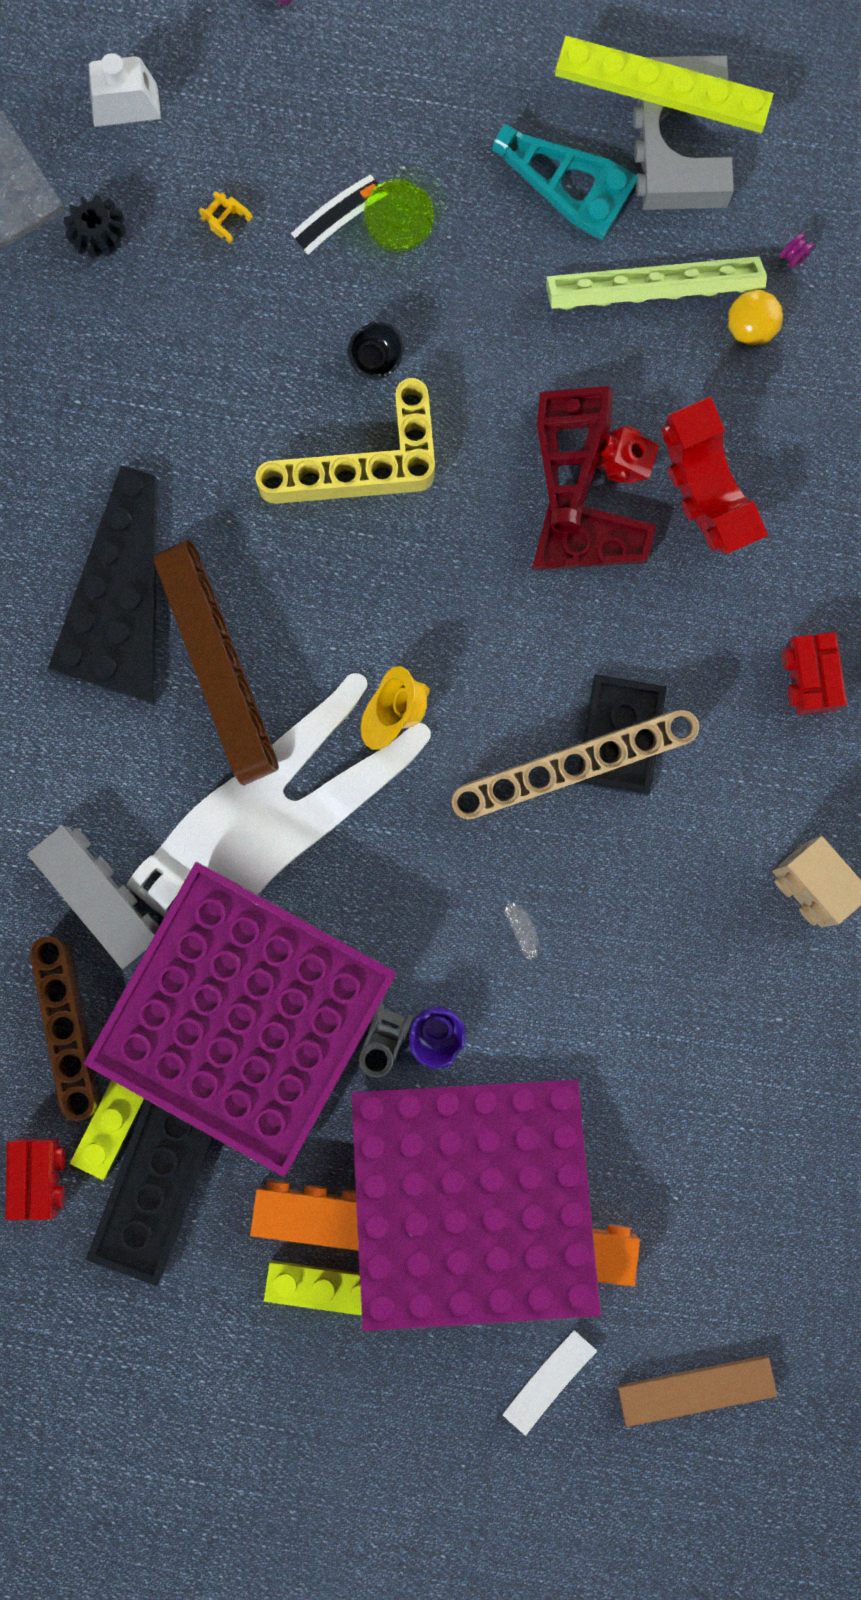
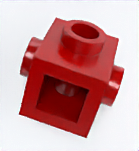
[596,426,659,484]

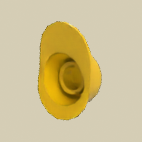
[360,666,430,750]

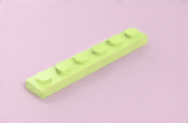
[547,256,767,309]

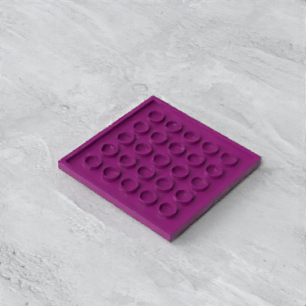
[84,862,397,1177]
[351,1080,601,1332]

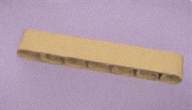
[451,710,699,819]

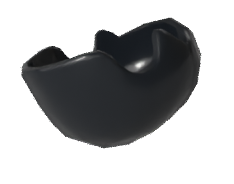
[347,321,404,380]

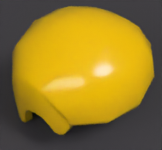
[728,290,783,346]

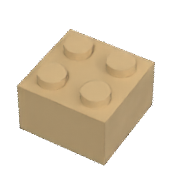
[772,836,861,927]

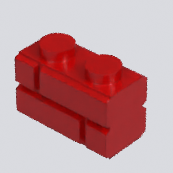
[782,632,847,716]
[5,1138,66,1220]

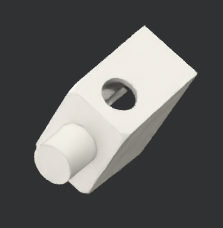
[89,53,161,127]

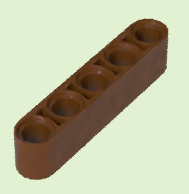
[30,936,101,1121]

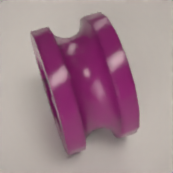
[779,233,816,270]

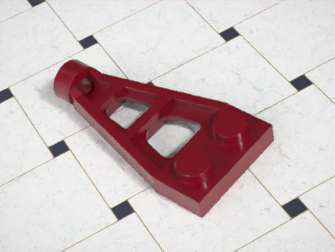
[537,386,613,534]

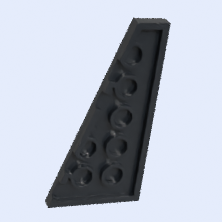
[48,465,158,705]

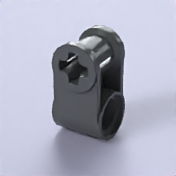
[359,1003,414,1078]

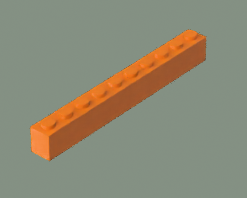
[250,1180,640,1287]

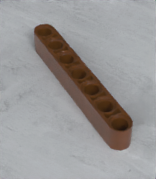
[154,539,279,786]

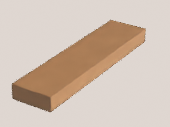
[617,1355,777,1427]

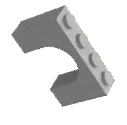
[633,56,734,210]

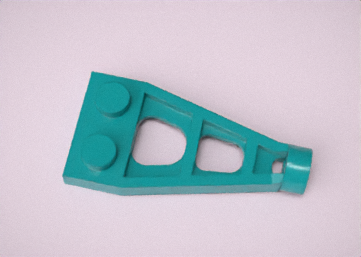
[492,124,637,241]

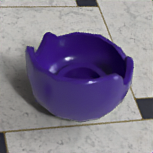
[409,1006,466,1069]

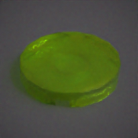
[364,179,435,252]

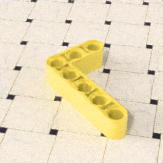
[255,378,435,504]

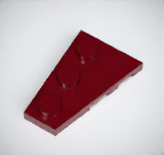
[531,501,656,571]

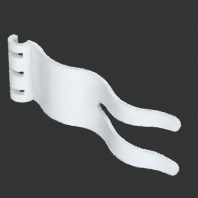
[126,673,431,917]

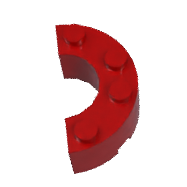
[661,396,769,554]

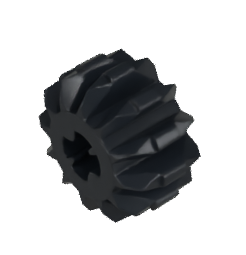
[64,193,126,260]

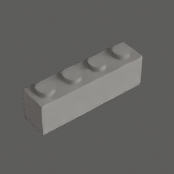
[27,825,159,970]

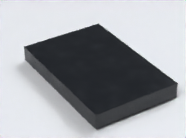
[577,674,667,796]

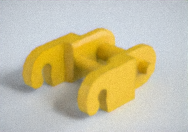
[198,191,253,244]

